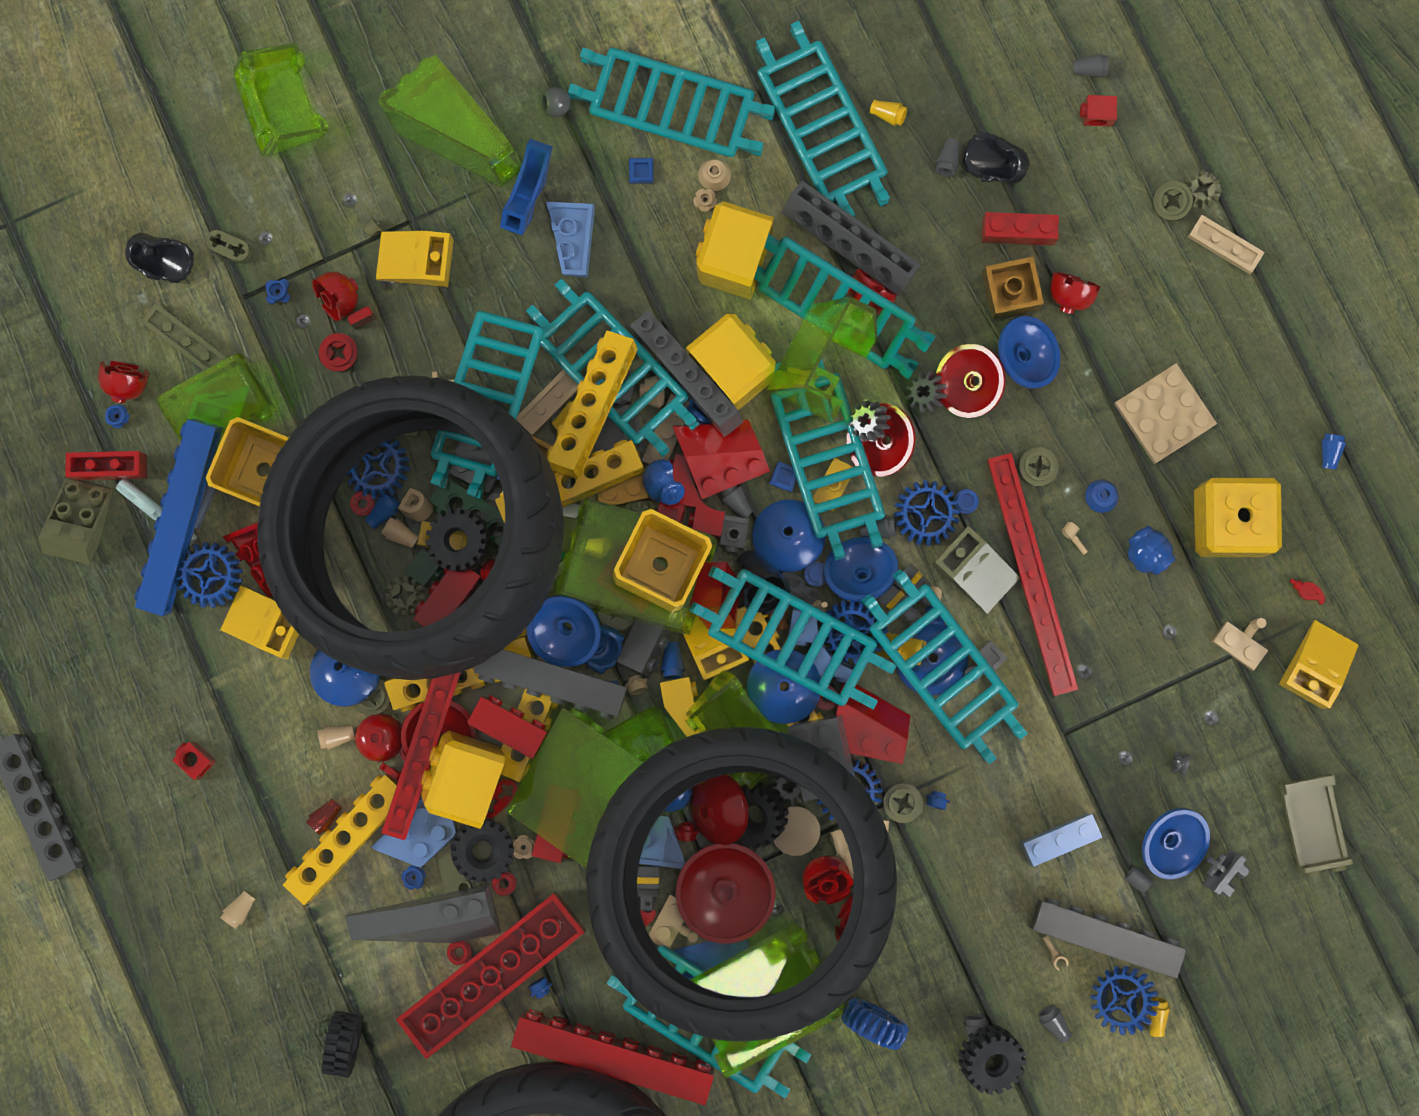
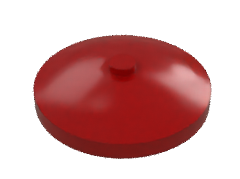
[676,843,776,944]

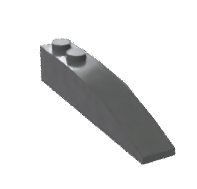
[345,884,501,943]

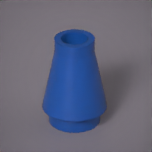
[1321,433,1346,470]
[365,493,400,529]
[661,642,685,679]

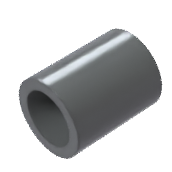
[1124,866,1153,894]

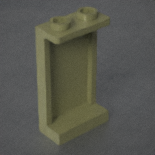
[1279,775,1353,877]

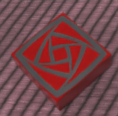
[347,306,376,330]

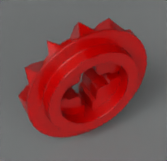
[319,333,358,372]

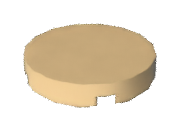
[774,806,820,856]

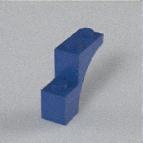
[500,138,553,236]

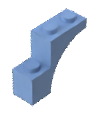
[788,607,855,683]

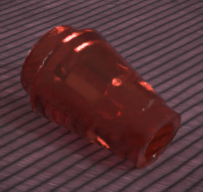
[306,798,342,835]

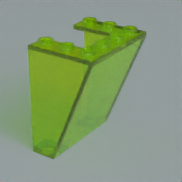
[377,55,520,187]
[767,297,877,423]
[557,498,717,635]
[506,707,649,868]
[690,924,844,1079]

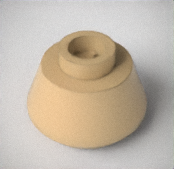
[698,159,731,191]
[640,375,664,408]

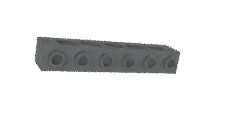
[781,181,921,296]
[630,310,743,437]
[0,734,83,881]

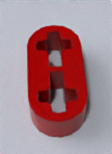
[485,779,520,818]

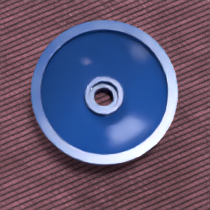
[998,316,1060,389]
[752,500,826,572]
[824,537,898,602]
[527,595,601,667]
[895,624,968,695]
[747,649,821,724]
[310,650,381,707]
[1142,808,1210,879]

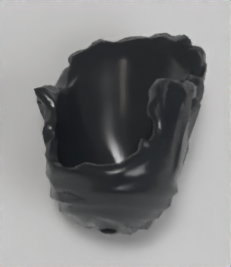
[963,131,1030,183]
[125,232,194,283]

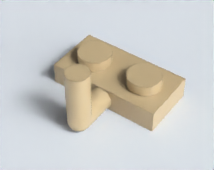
[1212,618,1268,671]
[649,894,698,948]

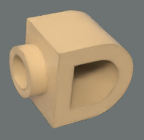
[398,488,433,521]

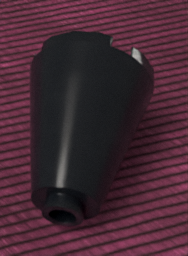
[736,551,791,615]

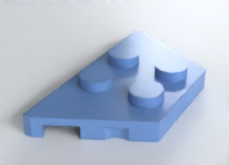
[371,799,458,868]
[639,815,686,869]

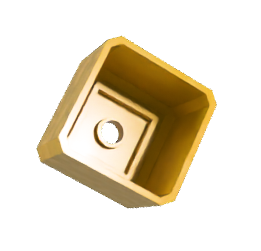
[695,201,774,300]
[686,314,776,410]
[206,417,289,507]
[1194,478,1282,557]
[612,509,712,612]
[421,730,505,829]

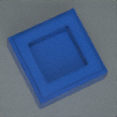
[629,158,654,184]
[769,461,797,493]

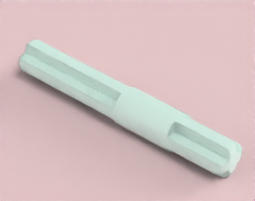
[116,479,197,546]

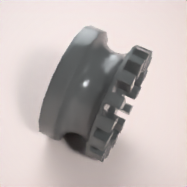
[1171,751,1190,776]

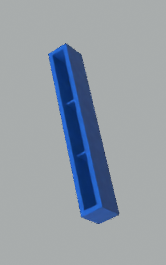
[135,419,223,616]

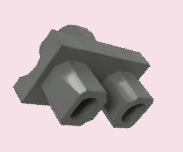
[1203,849,1250,897]

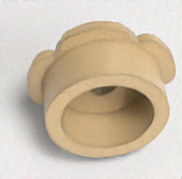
[693,188,717,212]
[625,675,648,695]
[513,835,535,859]

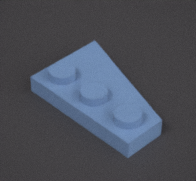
[546,202,595,277]

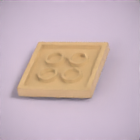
[1114,363,1217,464]

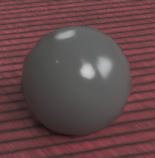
[542,87,571,118]

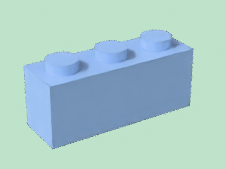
[1020,813,1103,867]

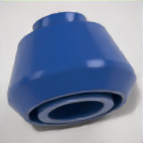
[1085,479,1119,513]

